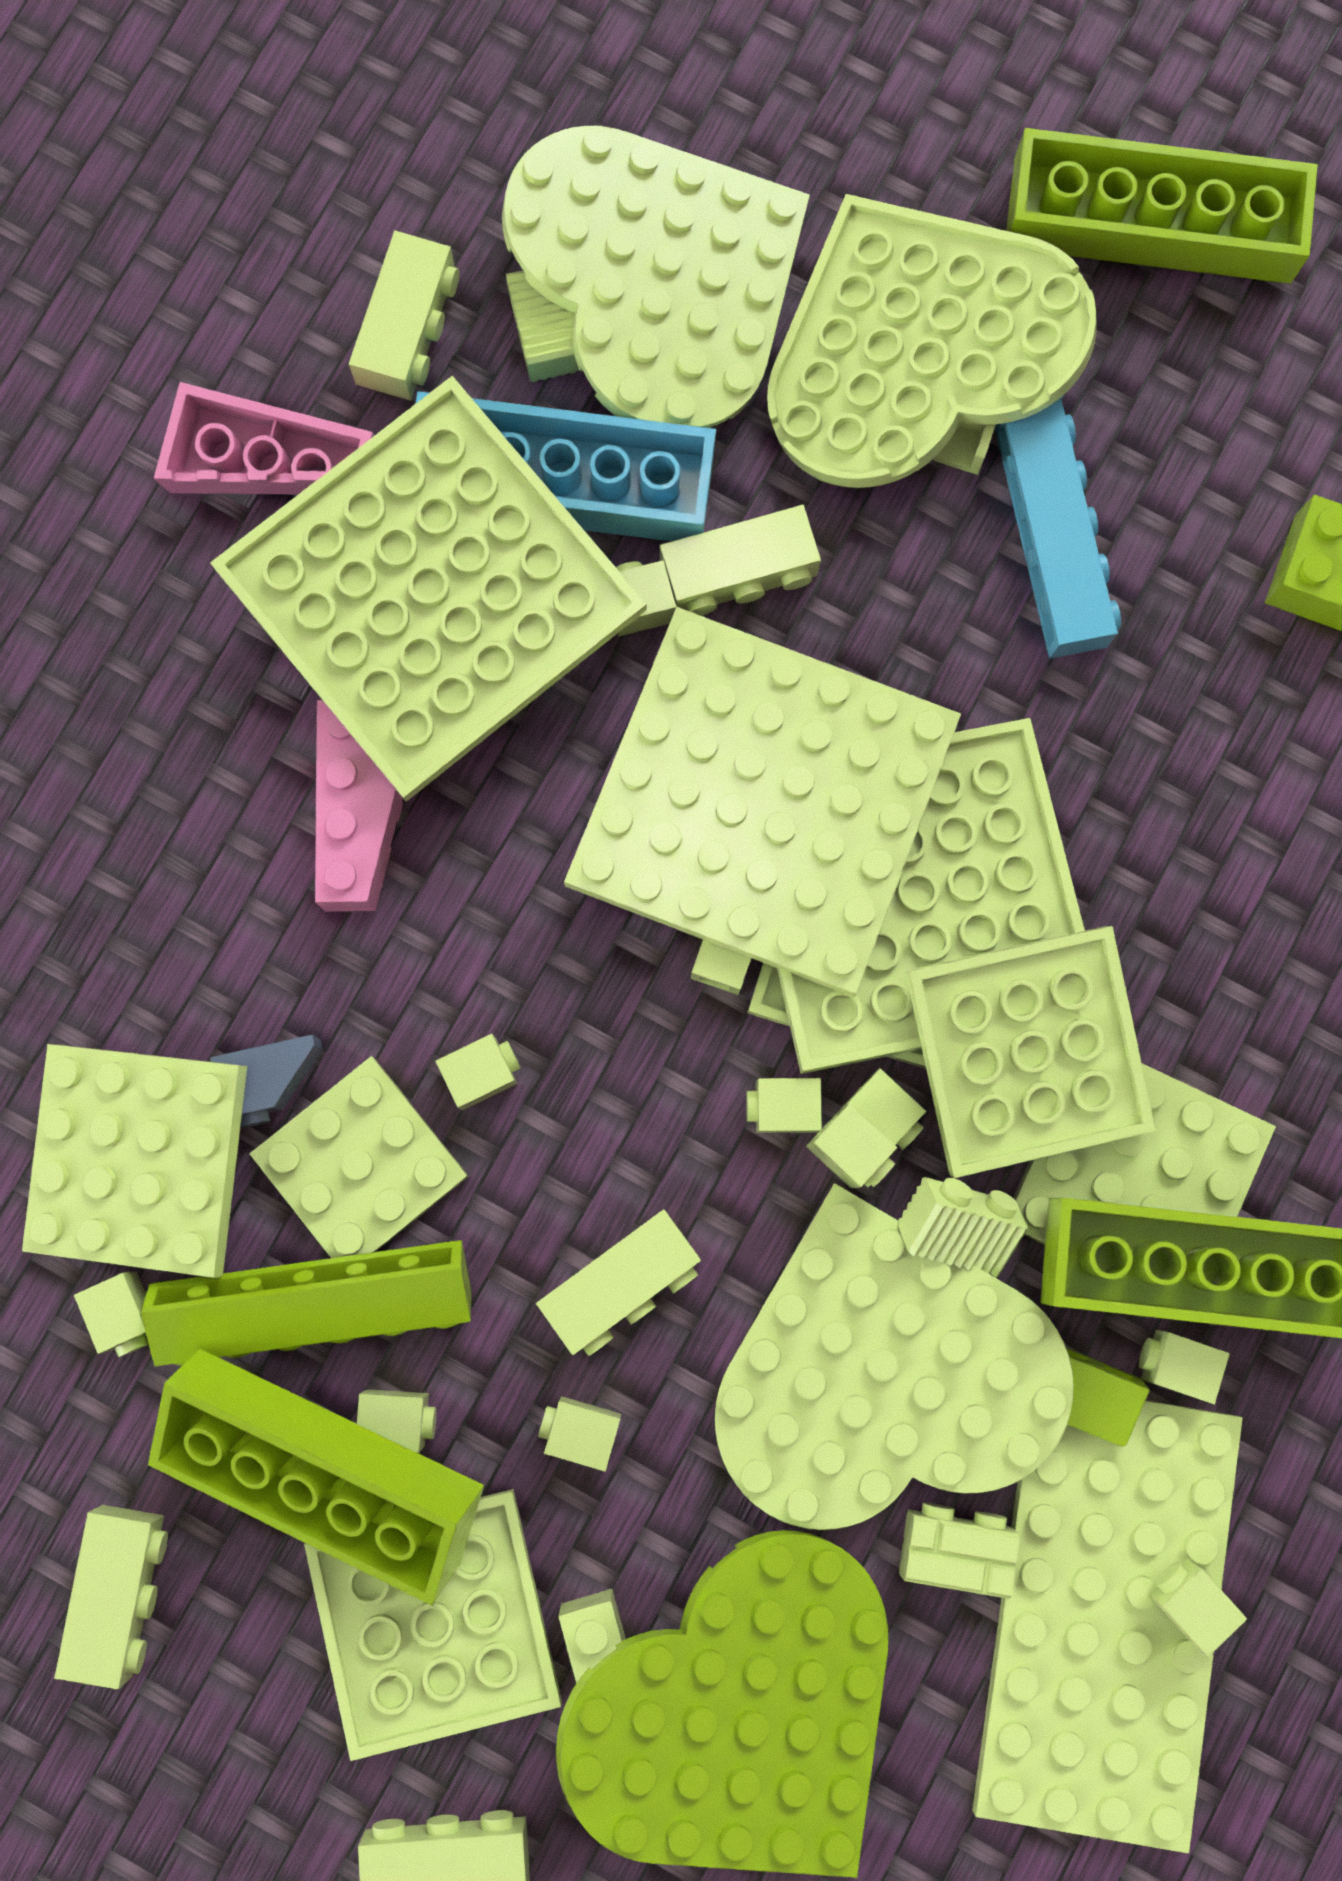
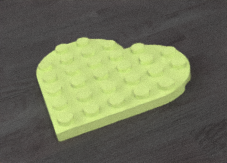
[502,126,810,428]
[767,194,1097,488]
[715,1183,1073,1530]

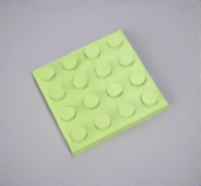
[905,926,1156,1178]
[22,1044,247,1278]
[1013,1064,1276,1245]
[304,1489,562,1761]

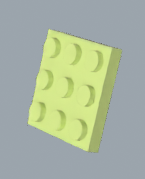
[250,1056,469,1258]

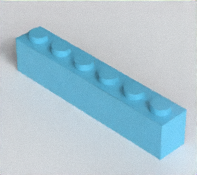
[995,395,1121,659]

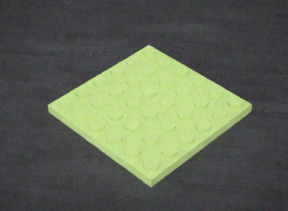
[210,376,647,802]
[564,607,961,997]
[777,718,1085,1074]

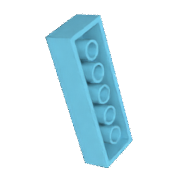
[416,391,716,541]

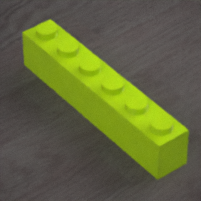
[141,1240,472,1366]

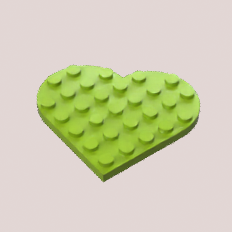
[556,1530,888,1878]

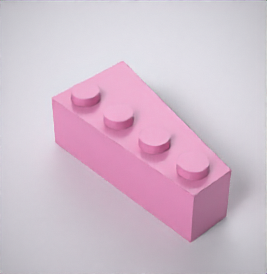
[154,382,375,495]
[315,700,403,912]

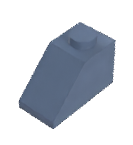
[210,1035,323,1128]

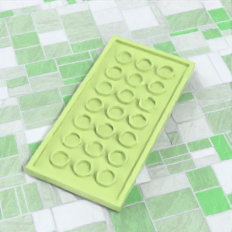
[972,1400,1243,1853]

